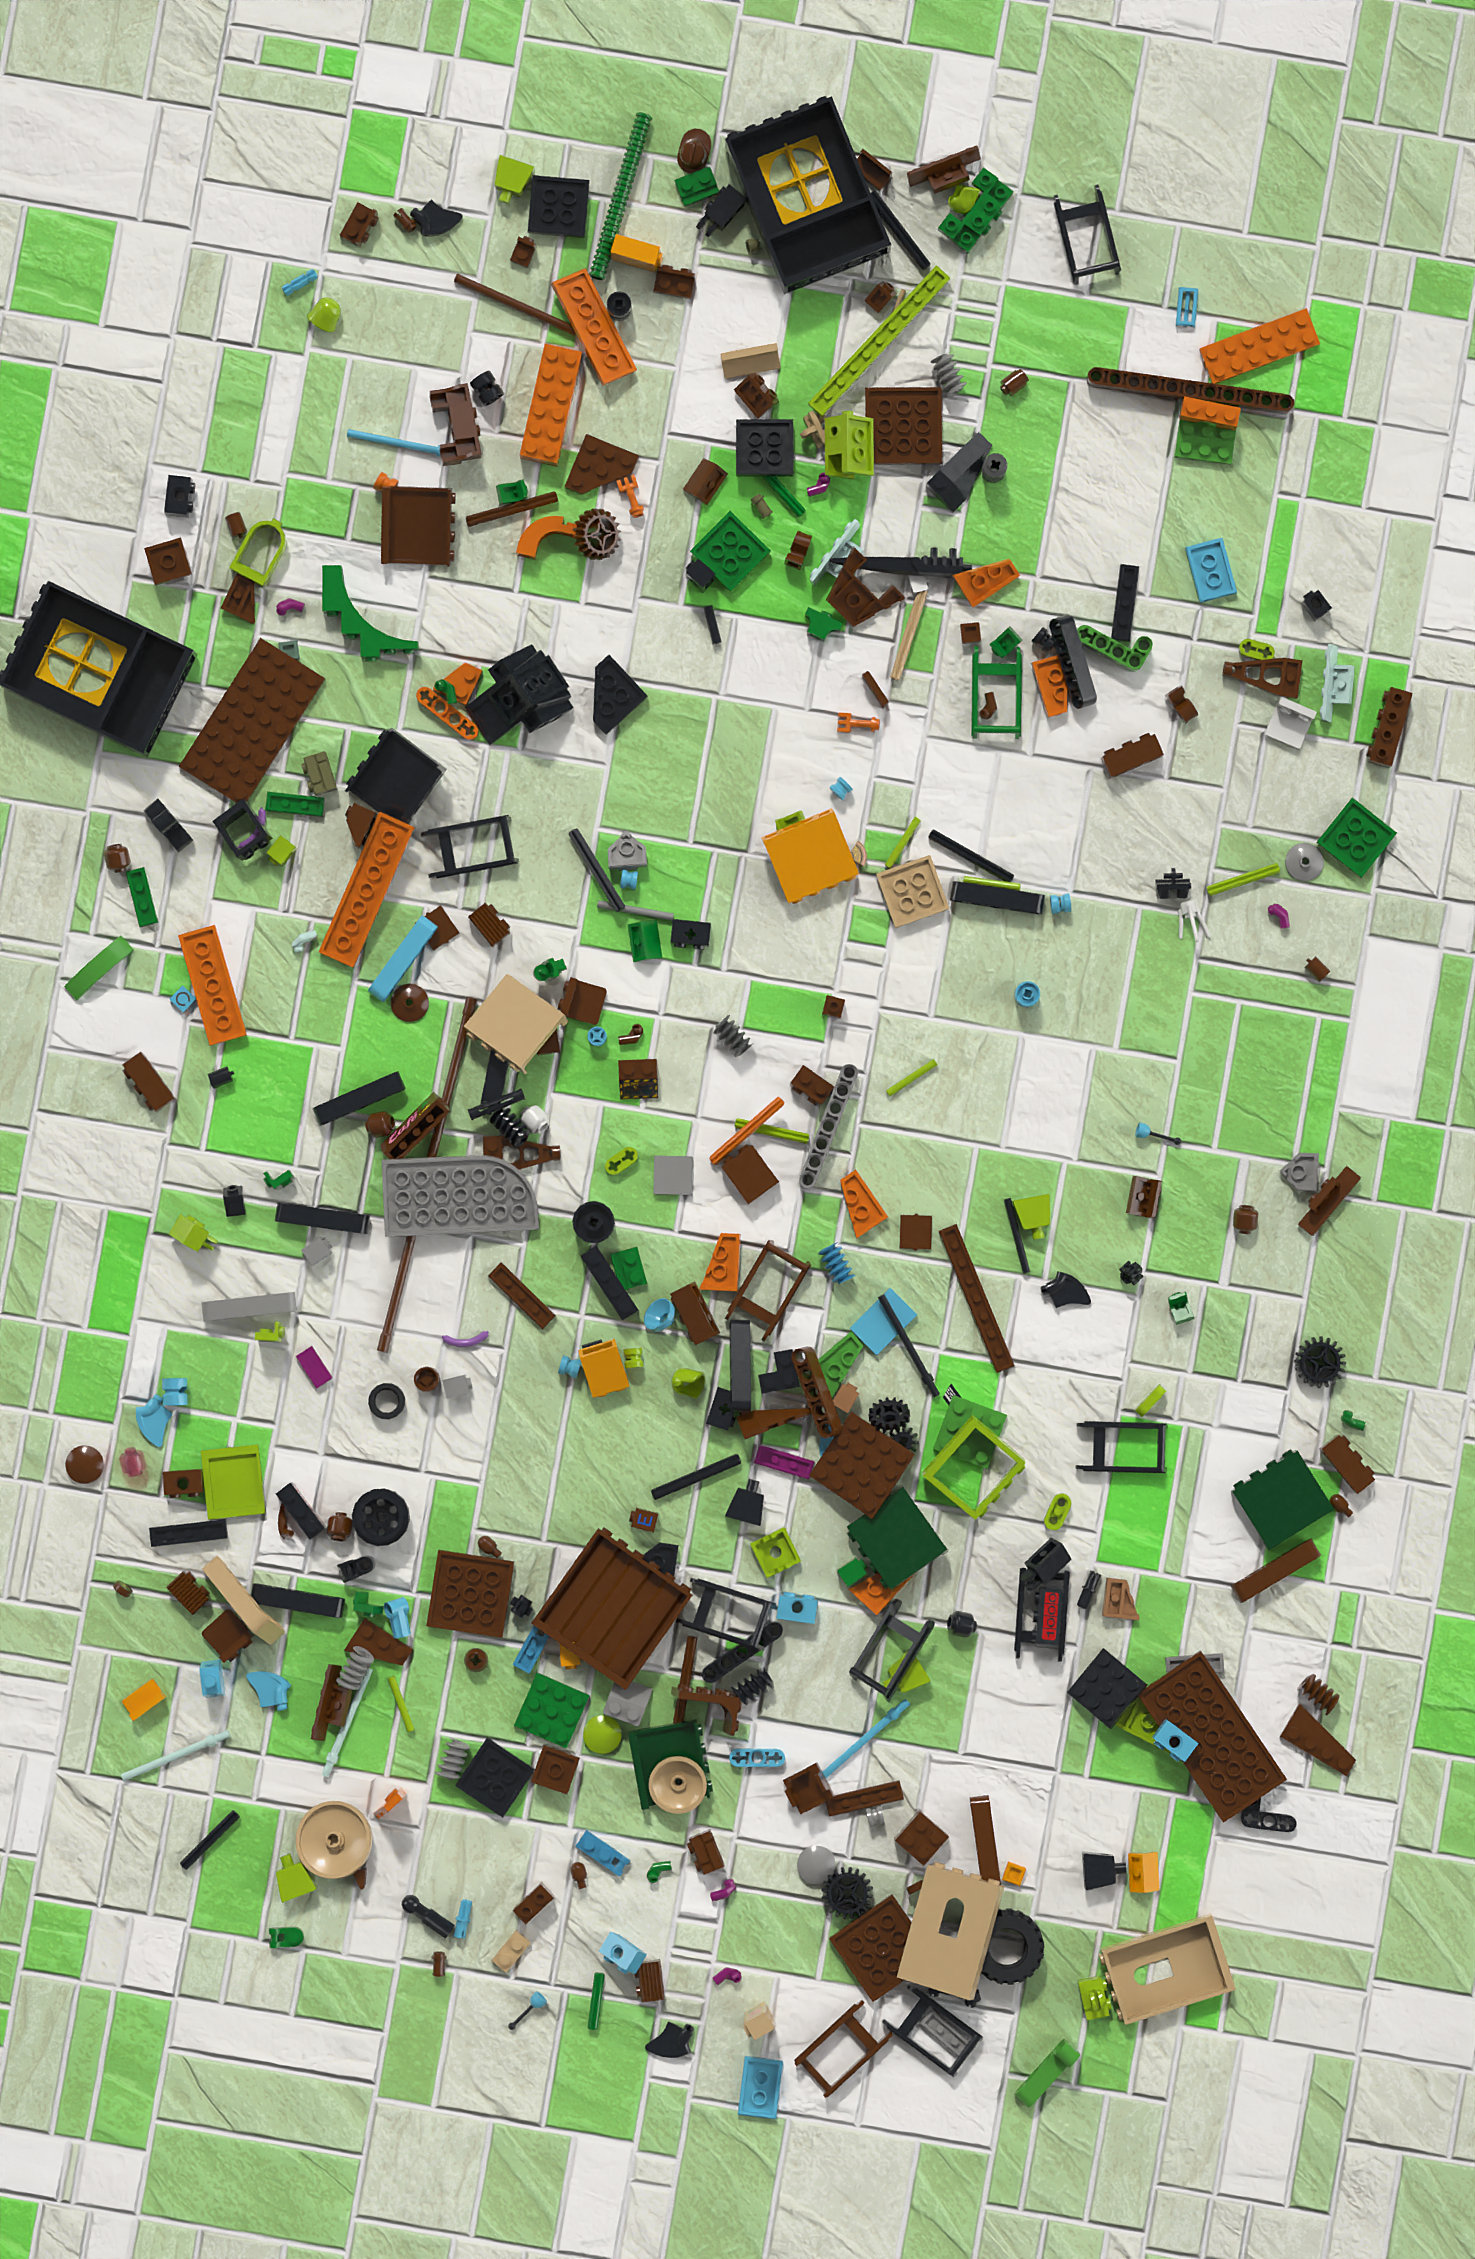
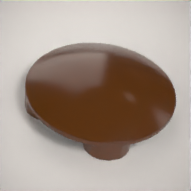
[65,1445,104,1484]

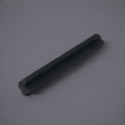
[180,1810,240,1870]

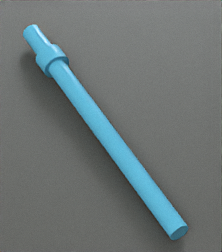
[347,429,441,457]
[822,1698,910,1778]

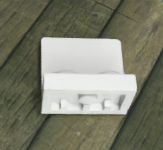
[1265,697,1317,749]

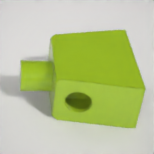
[495,155,535,204]
[1012,1194,1050,1240]
[882,1650,931,1693]
[276,1853,318,1903]

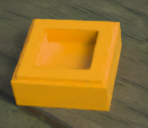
[1002,1861,1026,1886]

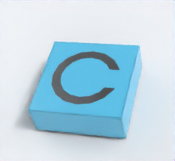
[169,985,196,1013]

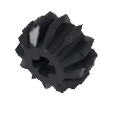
[889,1427,919,1452]

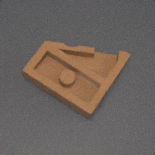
[1102,1577,1140,1620]

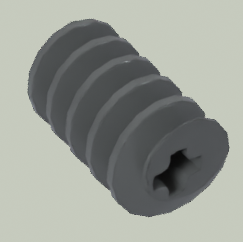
[982,453,1008,483]
[713,1015,754,1057]

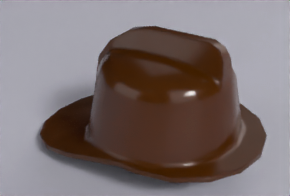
[677,128,711,173]

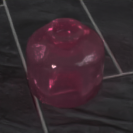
[119,1447,146,1477]

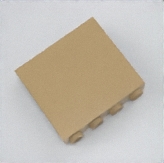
[464,974,568,1074]

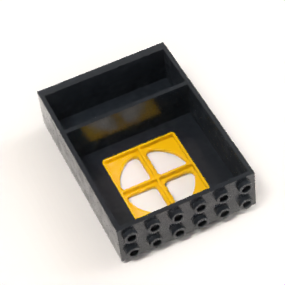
[725,96,891,295]
[0,581,197,758]

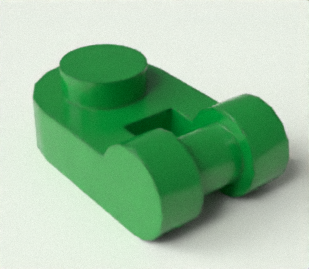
[269,1927,304,1948]

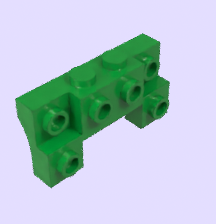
[938,167,1014,254]

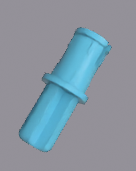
[453,1899,472,1939]

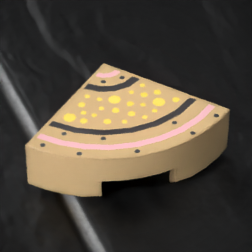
[851,841,867,867]

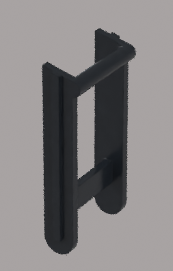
[1053,184,1121,285]
[421,815,519,879]
[1075,1421,1168,1473]
[1014,1568,1070,1662]
[676,1578,778,1651]
[849,1599,935,1702]
[882,1984,983,2077]

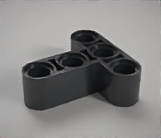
[143,798,193,852]

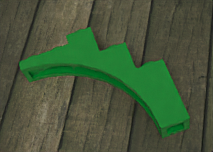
[322,565,419,662]

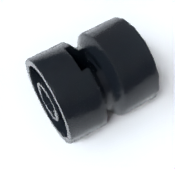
[607,291,632,321]
[470,370,504,406]

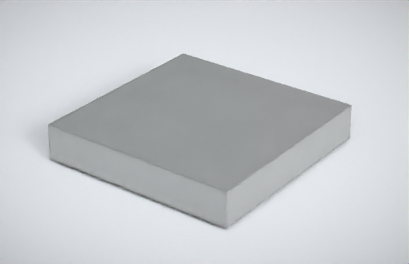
[653,1156,693,1195]

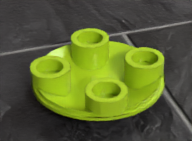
[583,1715,622,1754]

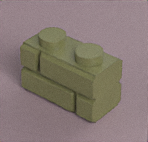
[301,751,338,796]

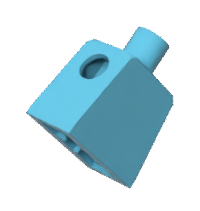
[199,1659,226,1698]

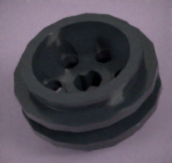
[352,1488,410,1546]

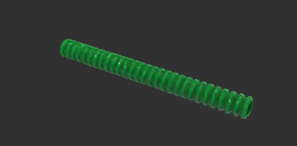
[589,112,653,280]

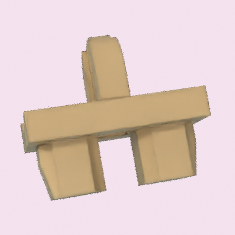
[800,410,826,449]

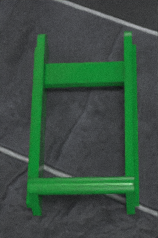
[971,646,1022,739]

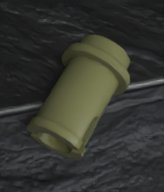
[751,493,773,519]

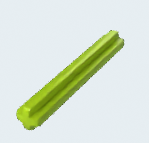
[1206,863,1280,896]
[734,1118,810,1144]

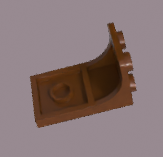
[671,1684,742,1736]

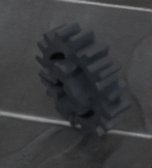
[868,1397,911,1433]

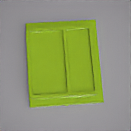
[201,1444,266,1520]

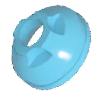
[644,1298,675,1332]

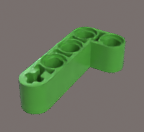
[1077,625,1153,672]
[1014,2039,1080,2108]

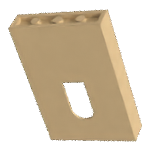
[897,1862,1005,2000]
[1099,1913,1236,2025]

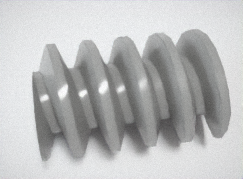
[930,354,967,397]
[336,1646,374,1690]
[435,1737,470,1780]

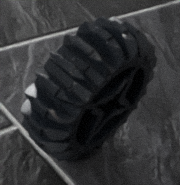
[1294,1336,1346,1388]
[821,1867,873,1919]

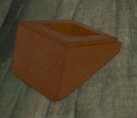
[353,1867,367,1889]

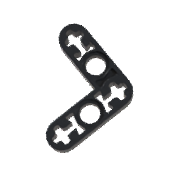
[1240,1798,1297,1832]

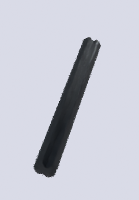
[871,190,931,271]
[569,828,625,912]
[928,829,1014,882]
[651,1454,741,1500]

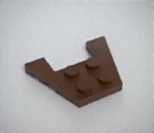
[826,547,906,627]

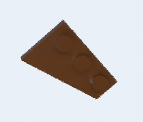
[344,1618,413,1666]

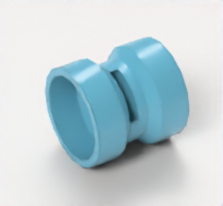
[1050,893,1071,914]
[558,1355,581,1378]

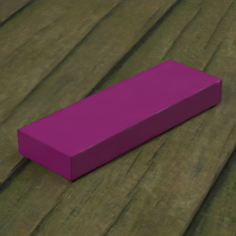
[754,1444,814,1480]

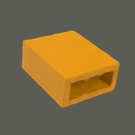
[611,234,663,273]
[578,1339,630,1398]

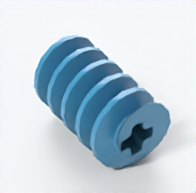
[818,1242,855,1284]

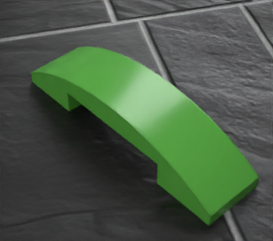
[64,936,134,1001]

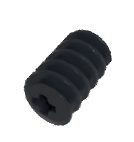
[489,1108,531,1149]
[731,1666,774,1706]

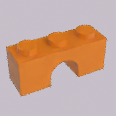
[1179,396,1241,431]

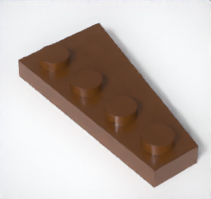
[1280,1703,1356,1776]

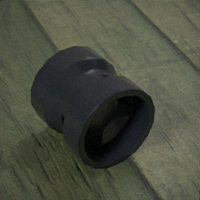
[1031,627,1054,653]

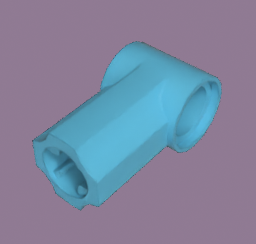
[384,1597,411,1638]

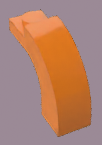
[516,516,577,560]

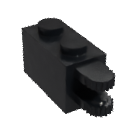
[696,184,747,238]
[1020,1538,1072,1592]

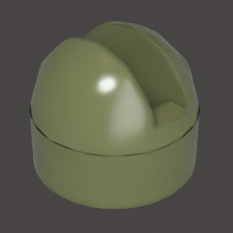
[745,238,761,255]

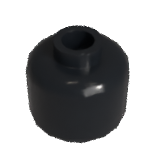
[947,1611,977,1638]

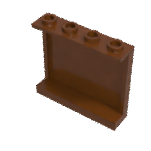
[381,485,456,566]

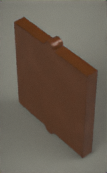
[415,905,459,951]
[899,1213,932,1251]

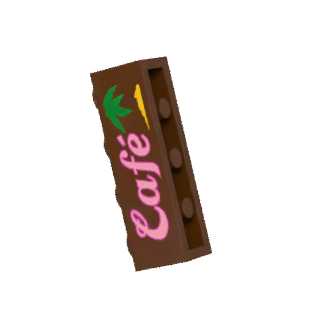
[380,1092,450,1159]

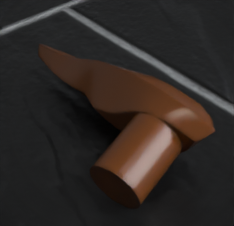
[277,1503,294,1540]

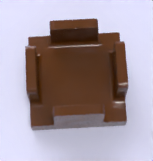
[144,537,192,586]
[531,1745,580,1794]
[783,1762,835,1815]

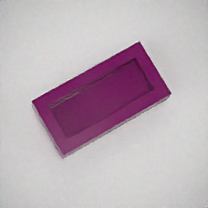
[296,1346,333,1388]

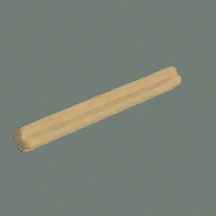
[890,590,928,680]

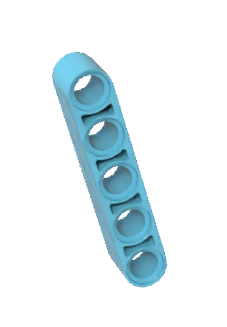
[368,915,438,1002]

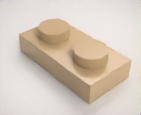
[491,1930,531,1973]

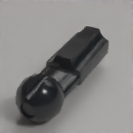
[401,1895,455,1939]

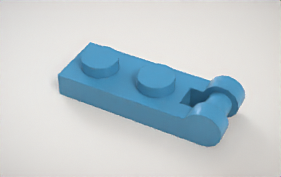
[512,1626,550,1674]
[576,1830,631,1876]

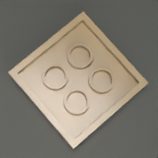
[876,855,950,928]

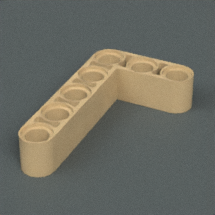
[202,1555,285,1645]

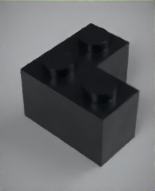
[758,1349,800,1394]

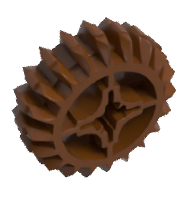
[572,508,622,560]

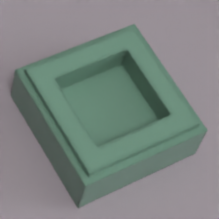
[278,640,300,660]

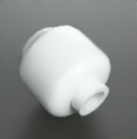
[521,1105,549,1134]

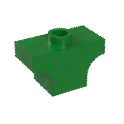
[805,607,843,642]

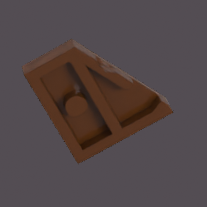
[220,574,255,625]

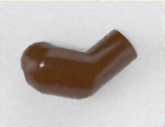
[618,1024,643,1045]

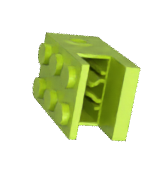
[825,411,874,479]

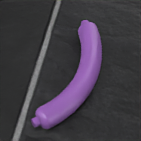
[238,807,266,849]
[441,1331,489,1347]

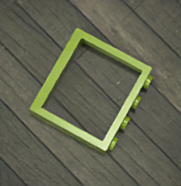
[922,1415,1026,1520]

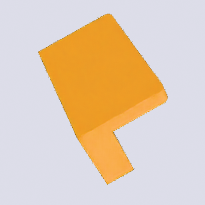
[122,1679,166,1721]
[1128,1852,1159,1893]

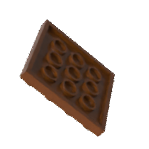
[865,387,942,465]
[809,1411,916,1519]
[426,1550,515,1638]
[829,1894,912,2002]

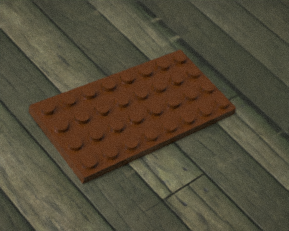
[179,637,325,803]
[1138,1651,1287,1823]

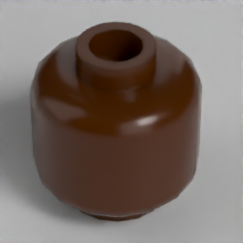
[104,844,131,873]
[365,1111,395,1138]
[1233,1205,1259,1234]
[327,1512,352,1542]

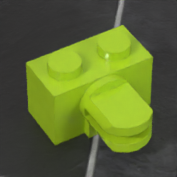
[169,1214,218,1252]
[1077,1975,1112,2021]

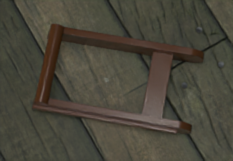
[725,1239,812,1342]
[794,1999,893,2098]

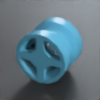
[829,777,853,801]
[620,869,638,890]
[588,1027,607,1046]

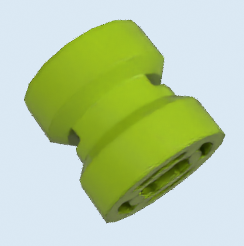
[623,1348,644,1368]

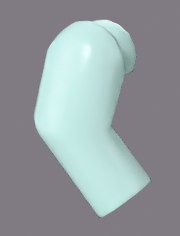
[292,930,317,953]

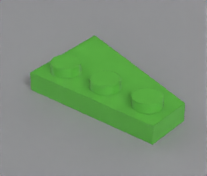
[809,1331,863,1397]

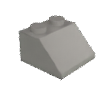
[603,1681,652,1727]

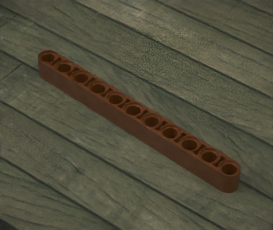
[1087,367,1294,414]

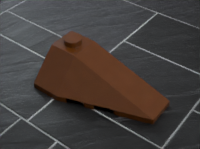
[736,1408,812,1439]

